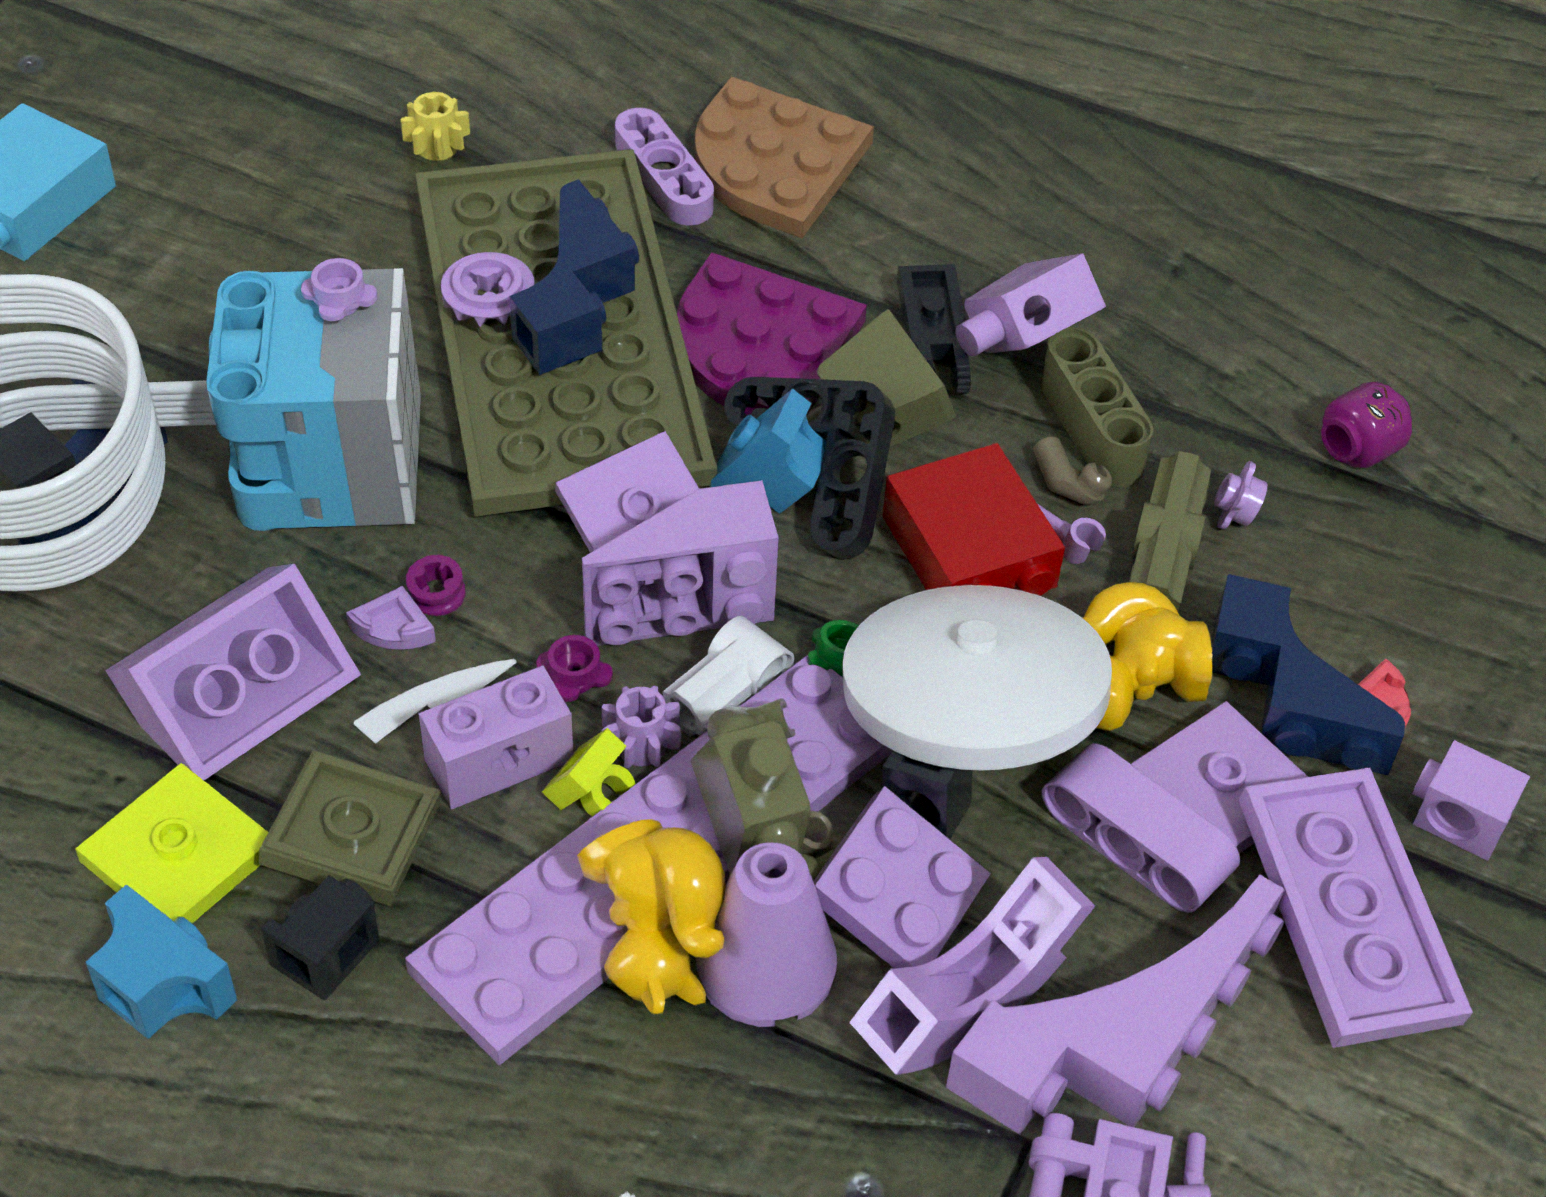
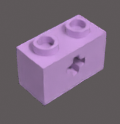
[419,666,573,810]

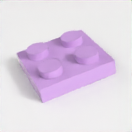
[813,786,991,969]

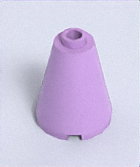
[696,842,837,1027]

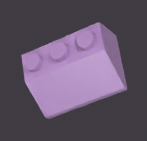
[105,563,361,780]

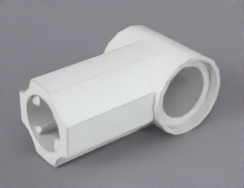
[663,616,794,737]

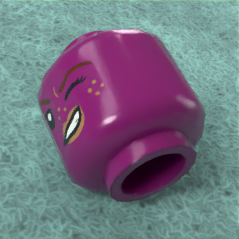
[1321,381,1412,469]

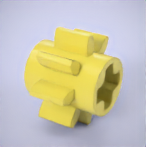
[401,92,470,161]

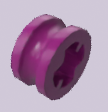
[406,555,466,616]

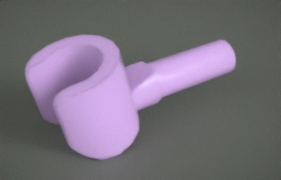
[1038,504,1106,564]
[1164,1133,1211,1197]

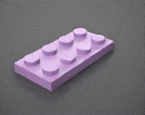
[1238,768,1473,1048]

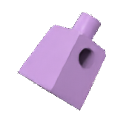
[955,253,1106,357]

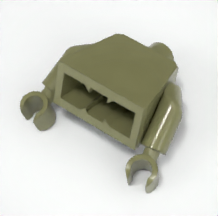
[691,698,835,881]

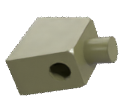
[806,309,957,447]

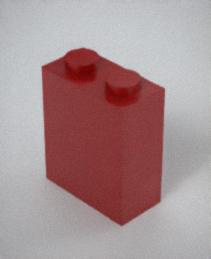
[882,443,1065,596]

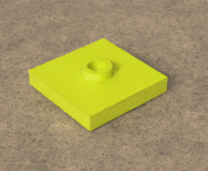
[75,763,268,923]

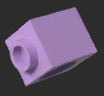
[1412,740,1530,861]

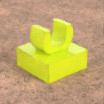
[542,728,635,817]

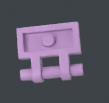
[1029,1113,1173,1197]

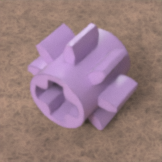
[601,686,681,768]

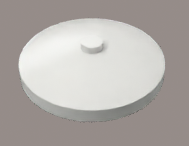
[843,585,1112,770]

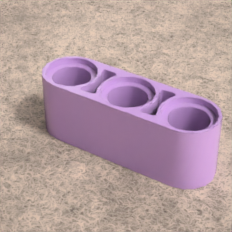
[1042,743,1240,913]

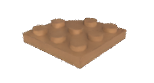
[695,77,874,238]

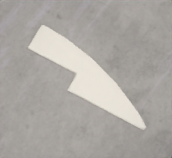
[354,659,516,744]

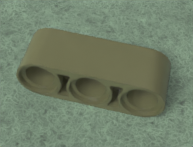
[1041,327,1153,488]

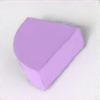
[346,586,436,650]

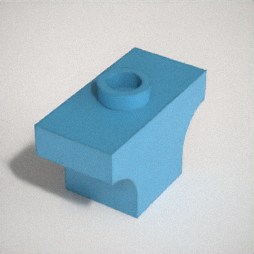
[709,389,826,514]
[86,884,237,1039]

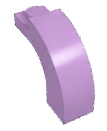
[849,857,1095,1075]

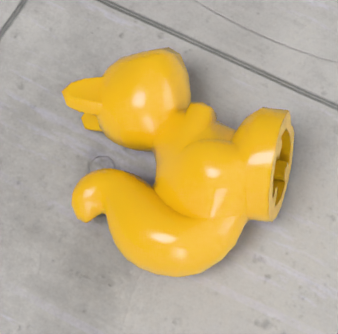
[1081,582,1212,731]
[577,819,726,1014]

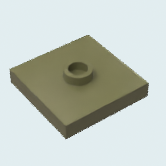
[259,750,441,907]

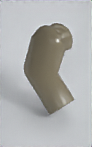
[1033,437,1112,505]

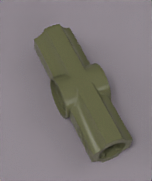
[1128,451,1212,612]

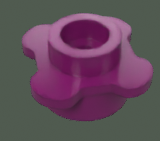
[536,635,613,702]

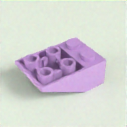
[582,480,779,646]

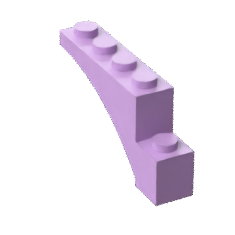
[946,875,1284,1135]

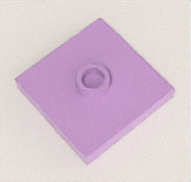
[555,431,699,553]
[1131,701,1308,854]

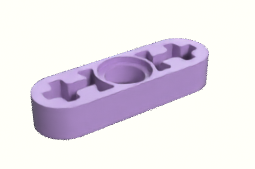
[615,108,714,226]

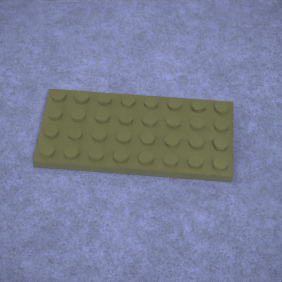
[415,149,717,517]

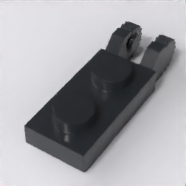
[897,264,971,394]

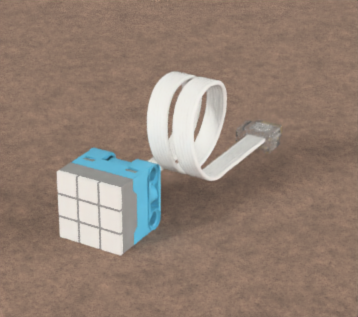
[0,268,421,591]

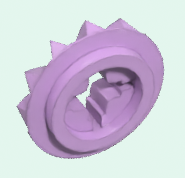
[441,252,535,327]

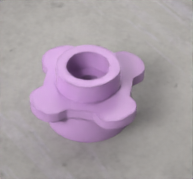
[301,258,377,321]
[1214,461,1268,530]

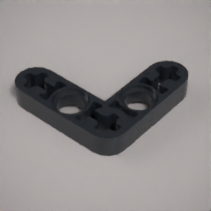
[724,377,895,560]

